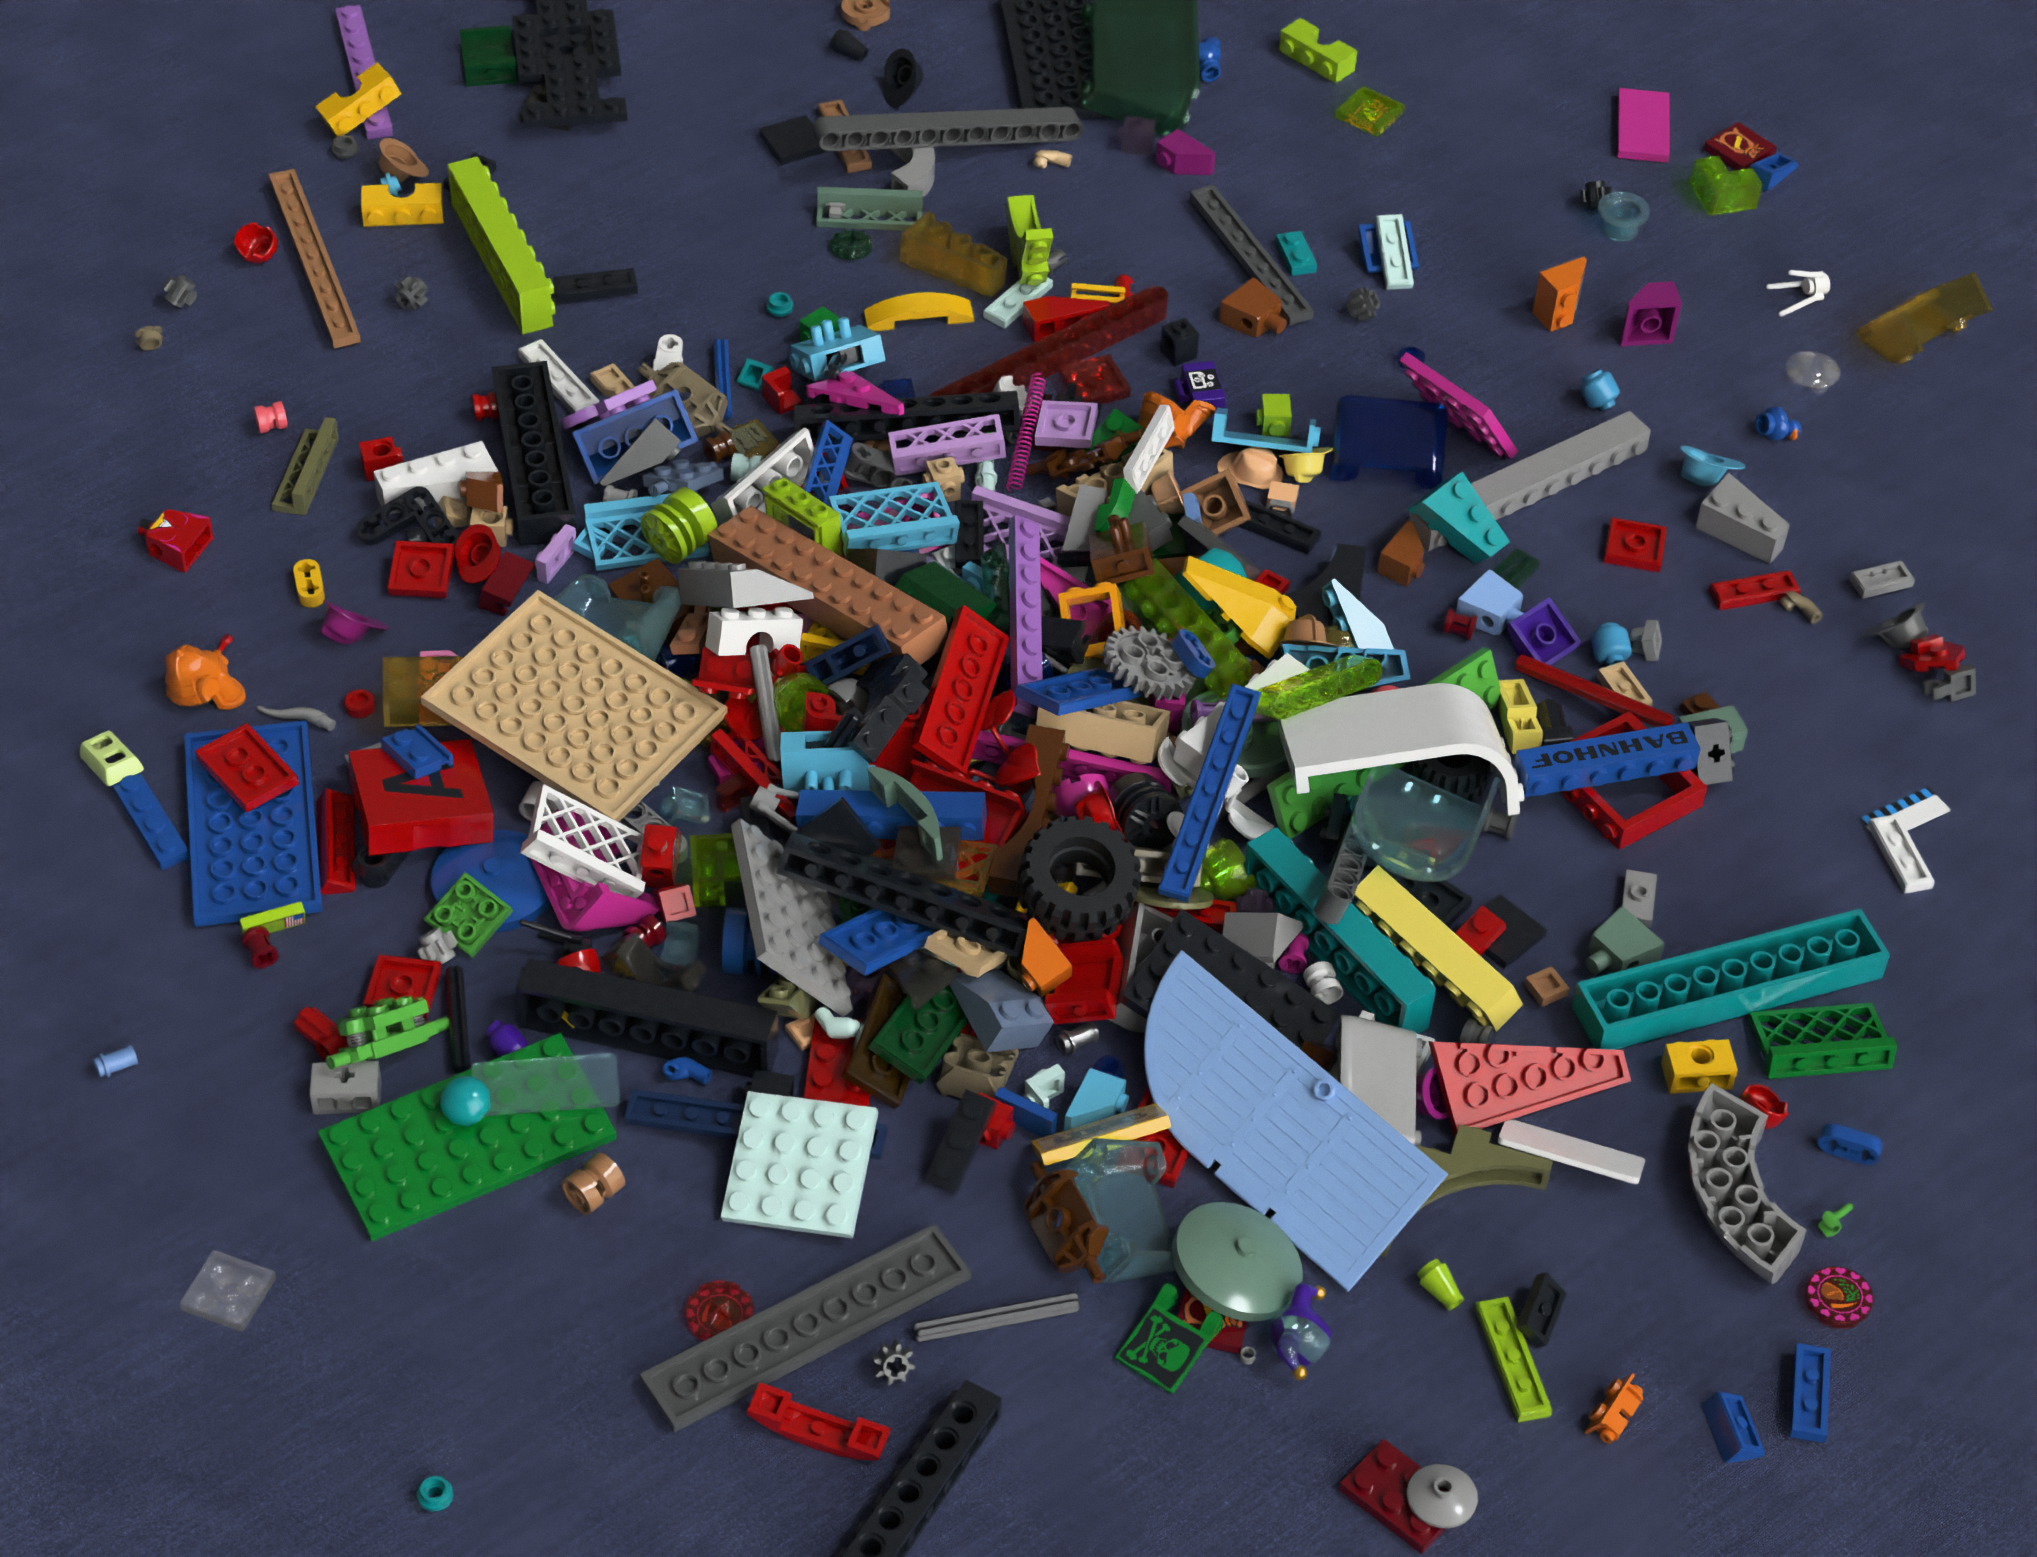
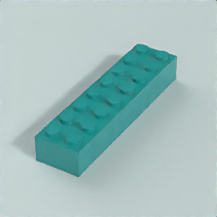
[1242,827,1436,1034]

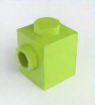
[1256,394,1292,437]

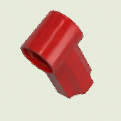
[293,1006,358,1062]

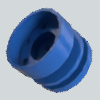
[722,907,779,977]

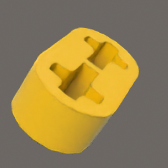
[293,559,325,608]

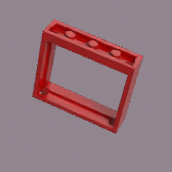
[1561,711,1708,850]

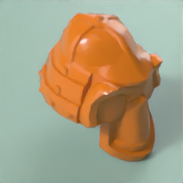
[1138,391,1216,449]
[165,644,246,710]

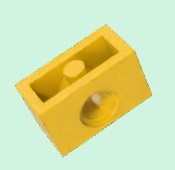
[1661,1039,1738,1094]

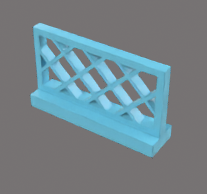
[828,481,960,557]
[582,490,710,571]

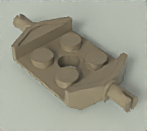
[638,362,734,438]

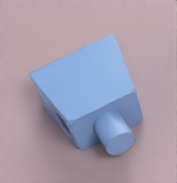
[1456,569,1524,635]

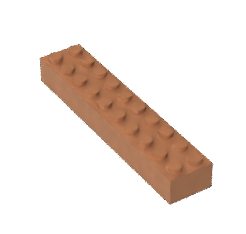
[708,506,949,665]

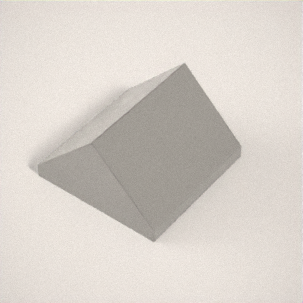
[1222,912,1304,962]

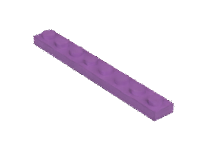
[335,5,393,139]
[1009,515,1043,720]

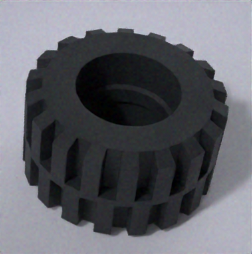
[1411,754,1490,808]

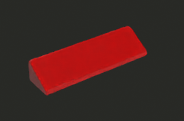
[316,788,356,895]

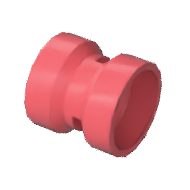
[253,401,288,434]

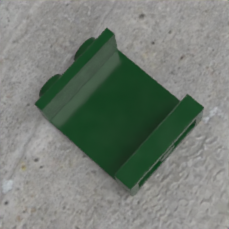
[460,25,517,87]

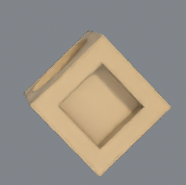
[470,506,514,547]

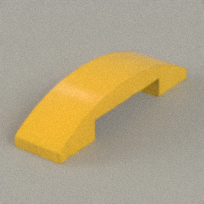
[864,292,974,331]

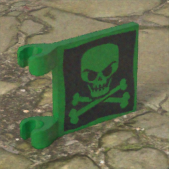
[1115,1283,1224,1395]

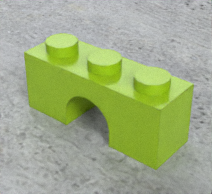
[1279,18,1357,84]

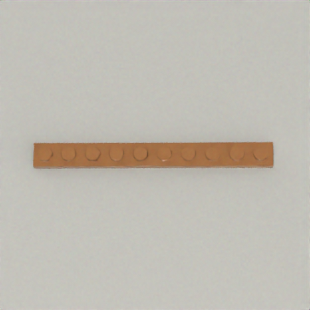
[269,169,361,348]

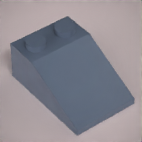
[946,969,1054,1052]

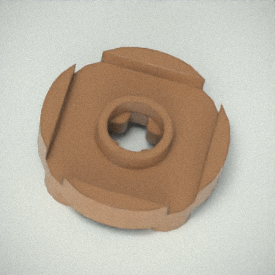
[841,0,890,31]

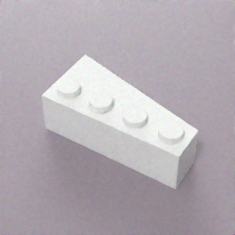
[373,441,504,514]

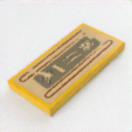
[1031,1103,1171,1166]

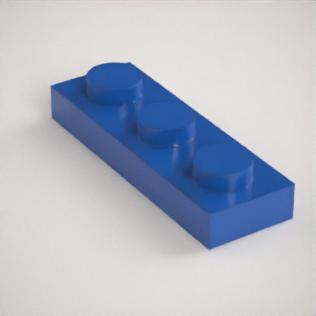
[1790,1343,1831,1443]

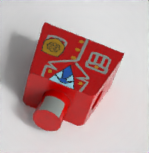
[640,824,682,888]

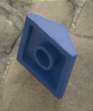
[1358,221,1419,274]

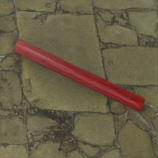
[1515,654,1674,727]

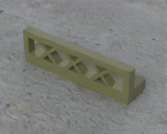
[272,417,339,516]

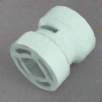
[731,453,763,481]

